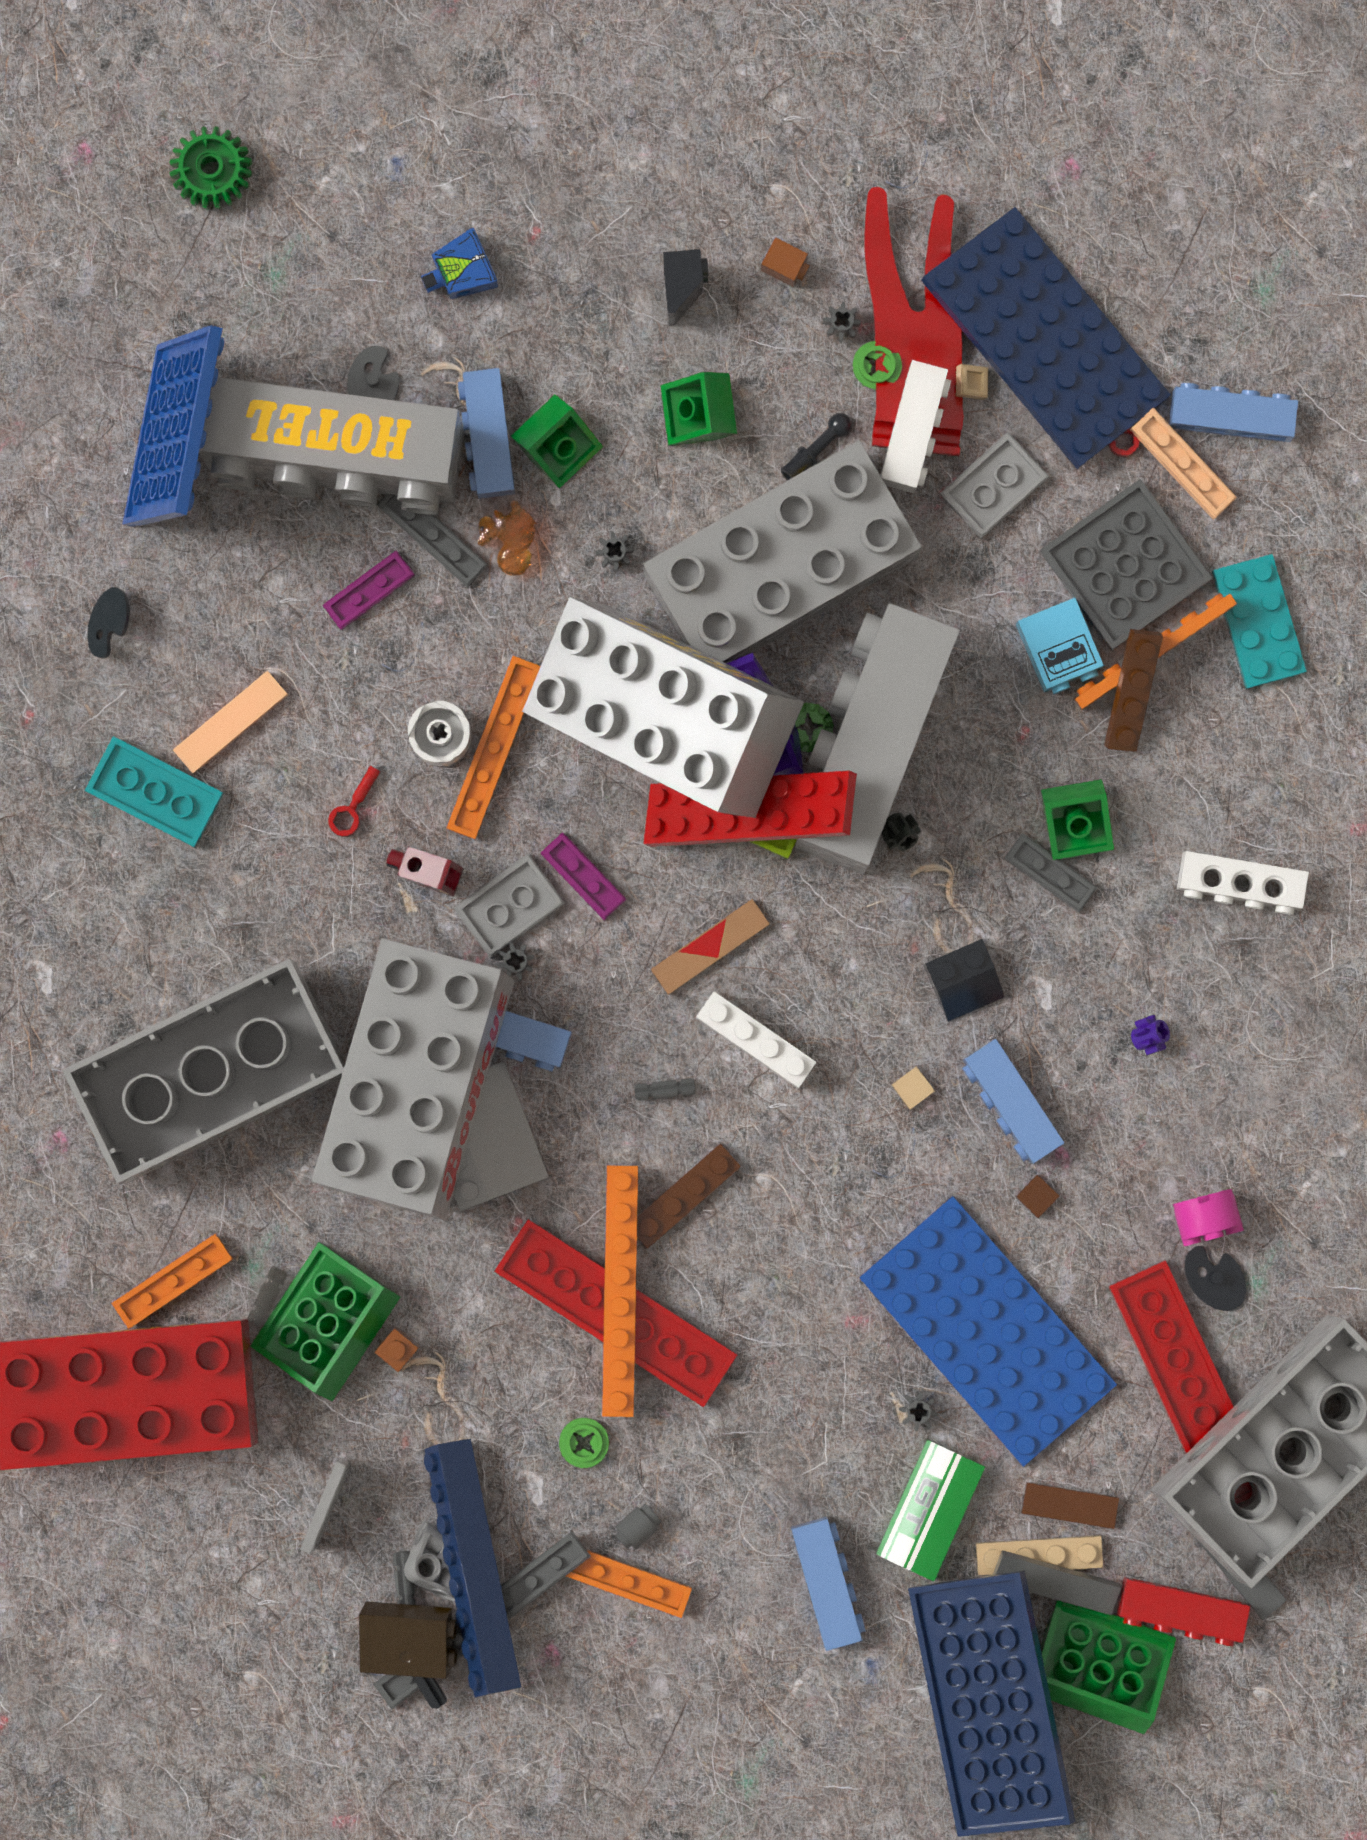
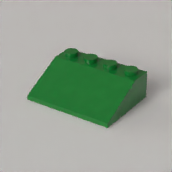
[250,1242,401,1402]
[1040,1600,1176,1734]

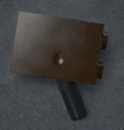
[359,1601,457,1709]

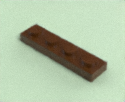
[1104,629,1163,752]
[637,1143,741,1249]

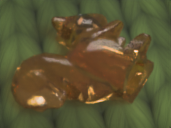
[478,500,537,576]

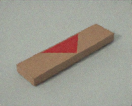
[651,899,770,995]

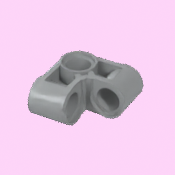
[404,1520,455,1602]

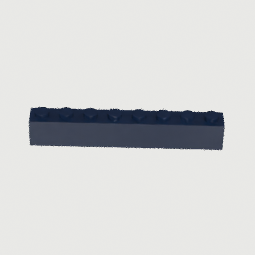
[424,1438,521,1697]

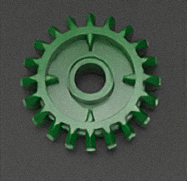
[169,126,253,210]

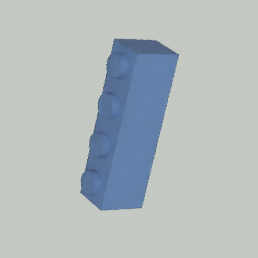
[458,368,515,499]
[1169,383,1298,442]
[496,1011,572,1072]
[962,1039,1064,1164]
[791,1517,866,1651]

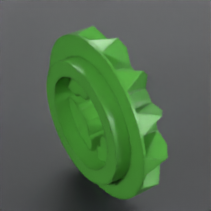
[852,341,902,390]
[795,702,834,752]
[559,1418,609,1468]

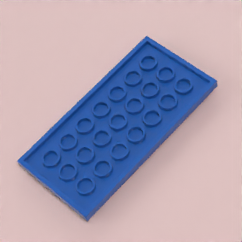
[859,1196,1117,1467]

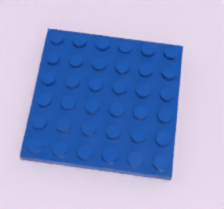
[122,325,224,527]

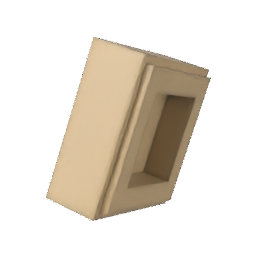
[956,364,988,400]
[891,1066,935,1110]

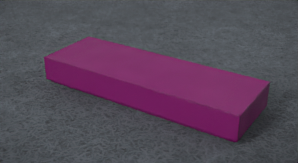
[322,550,415,631]
[540,832,626,921]

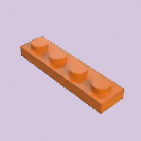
[111,1233,233,1329]
[566,1549,692,1618]

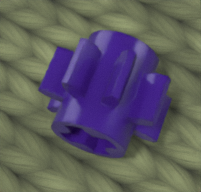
[1131,1015,1170,1056]

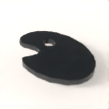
[87,587,130,659]
[1184,1246,1247,1311]

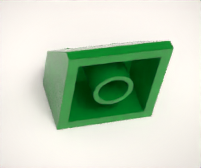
[660,372,737,446]
[511,394,604,489]
[1041,779,1114,860]

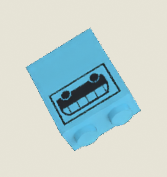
[1016,598,1104,694]

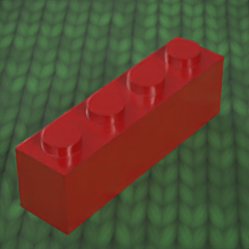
[1117,1577,1250,1647]

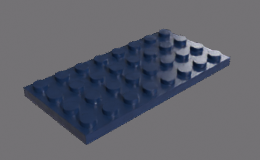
[921,207,1171,470]
[908,1570,1076,1837]

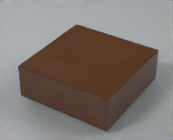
[1015,1174,1060,1218]

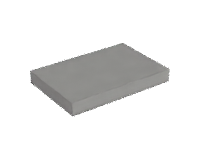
[939,432,1050,539]
[454,853,565,958]
[300,1458,351,1554]

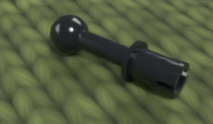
[781,413,852,481]

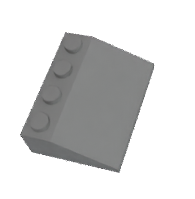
[454,1062,549,1211]

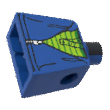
[421,228,498,299]

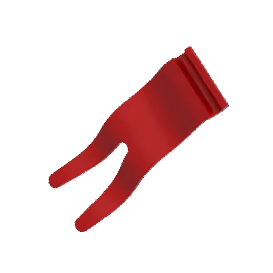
[864,187,964,457]

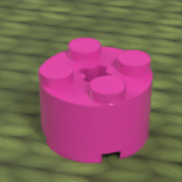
[1173,1188,1244,1247]

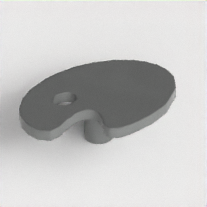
[347,346,400,400]

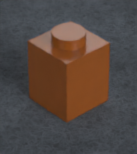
[761,237,810,287]
[374,1327,420,1372]

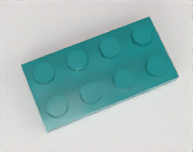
[1212,554,1307,689]
[84,736,224,848]

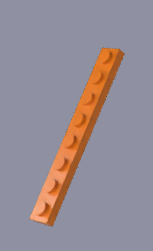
[602,1165,638,1417]

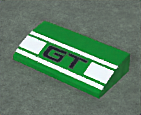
[876,1440,985,1582]

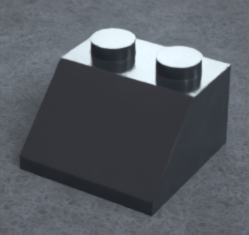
[663,249,709,326]
[923,939,1005,1022]

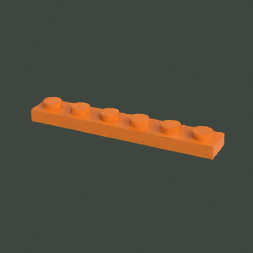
[1075,593,1237,710]
[446,656,541,840]

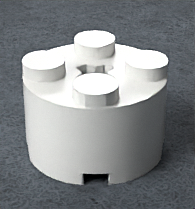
[408,701,472,766]

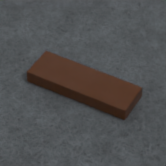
[1021,1482,1119,1529]

